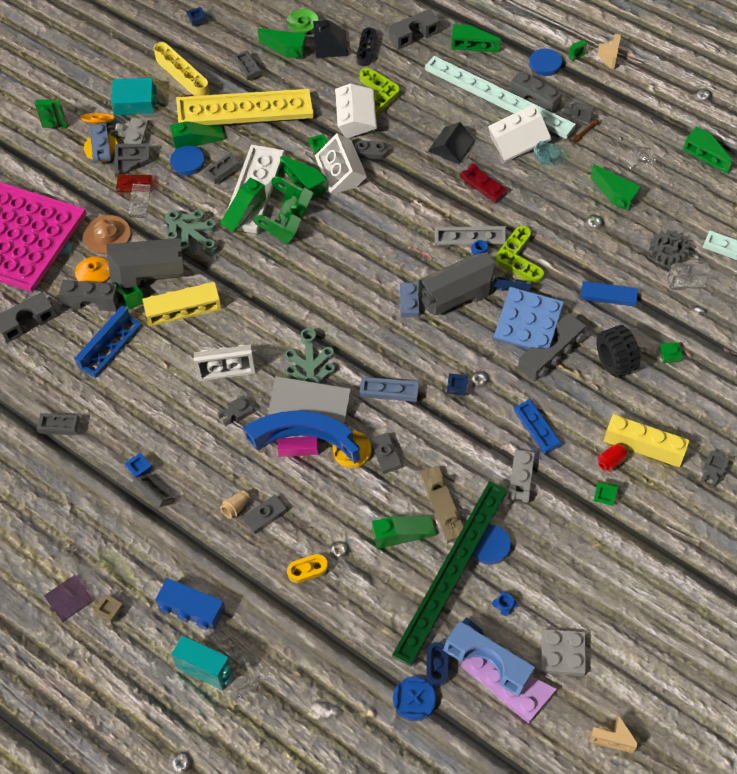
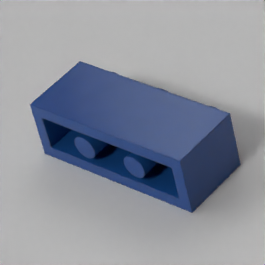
[155,578,225,630]

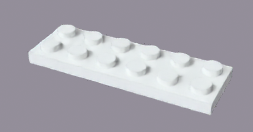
[223,145,284,234]

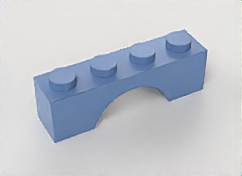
[443,621,535,697]

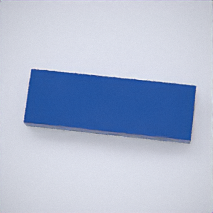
[580,281,638,307]
[513,399,562,455]

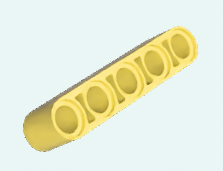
[154,42,210,96]

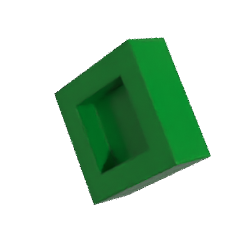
[569,39,587,61]
[308,134,328,154]
[659,342,683,363]
[593,480,618,506]

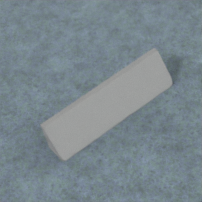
[434,226,506,245]

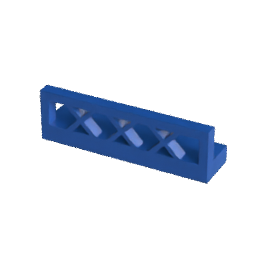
[74,306,142,379]

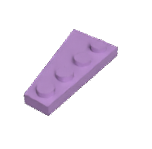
[461,657,557,724]

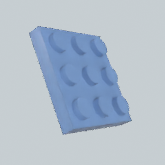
[494,287,564,349]

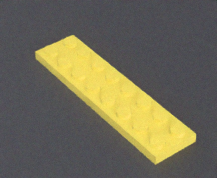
[176,89,313,125]

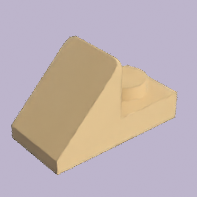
[597,34,621,70]
[589,716,637,754]

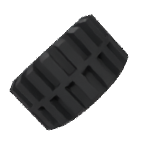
[596,325,641,377]

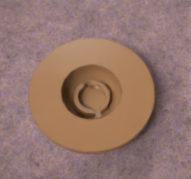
[83,215,131,254]

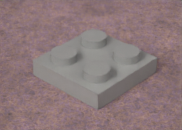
[541,629,585,676]

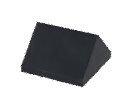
[429,122,474,164]

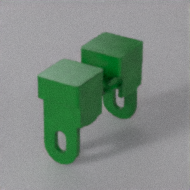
[253,176,313,244]

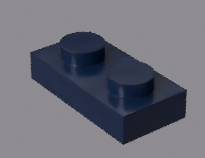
[493,276,531,291]

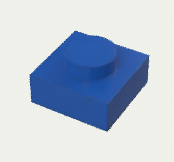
[124,452,153,478]

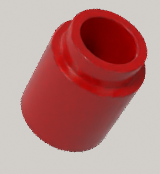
[598,443,627,472]

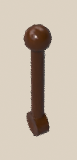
[573,119,599,142]

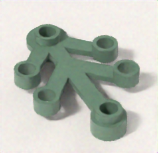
[165,210,218,256]
[285,328,335,384]

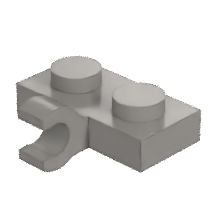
[115,118,148,144]

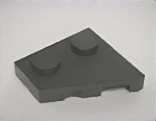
[114,143,150,177]

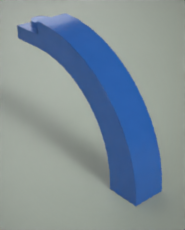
[243,411,361,464]

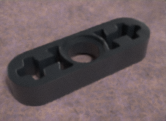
[357,27,376,67]

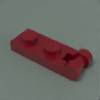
[460,163,508,204]

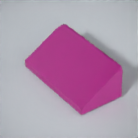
[278,436,318,457]

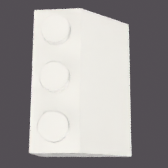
[335,84,377,138]
[488,104,551,162]
[315,134,367,194]
[194,345,255,381]

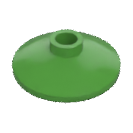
[287,9,318,33]

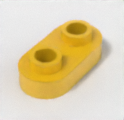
[287,554,328,583]

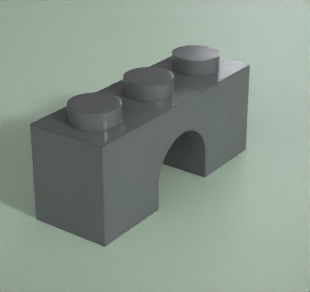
[389,9,440,50]
[510,71,562,113]
[58,280,120,312]
[0,292,56,343]

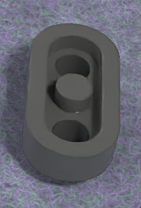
[354,141,388,159]

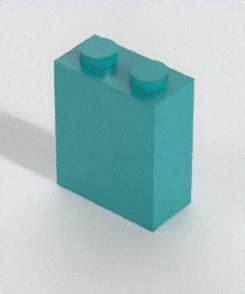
[111,77,157,115]
[171,635,233,690]

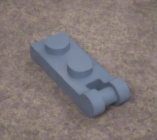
[89,123,111,163]

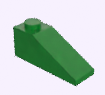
[451,24,501,52]
[258,28,306,59]
[169,121,225,150]
[683,126,733,174]
[280,155,328,200]
[590,164,641,211]
[220,177,266,233]
[372,516,436,549]

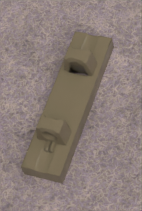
[420,466,463,544]

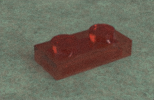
[116,175,153,193]

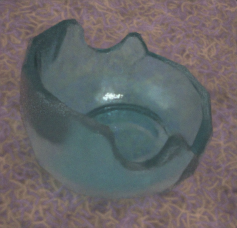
[533,141,561,165]

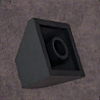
[313,20,348,58]

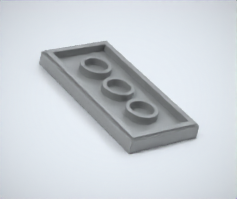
[268,376,351,425]

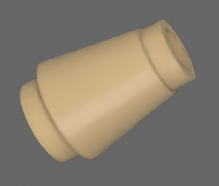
[220,490,250,519]

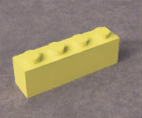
[143,282,221,327]
[603,414,689,468]

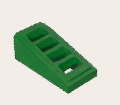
[112,282,144,309]

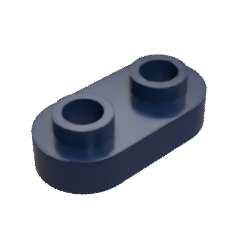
[426,642,449,687]

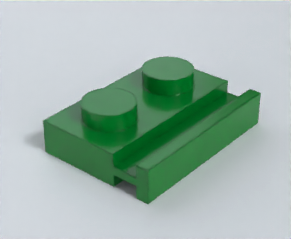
[35,99,67,128]

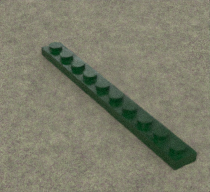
[392,481,507,667]

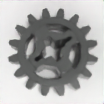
[649,229,690,266]

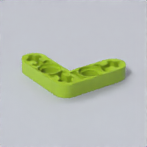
[359,68,399,117]
[496,226,544,284]

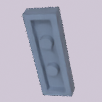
[360,377,419,402]

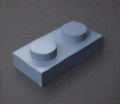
[400,283,419,317]

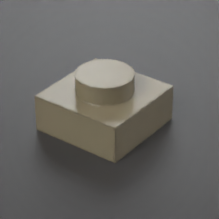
[93,594,124,624]

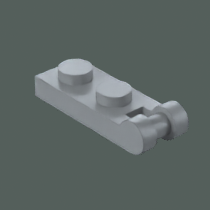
[508,450,535,503]

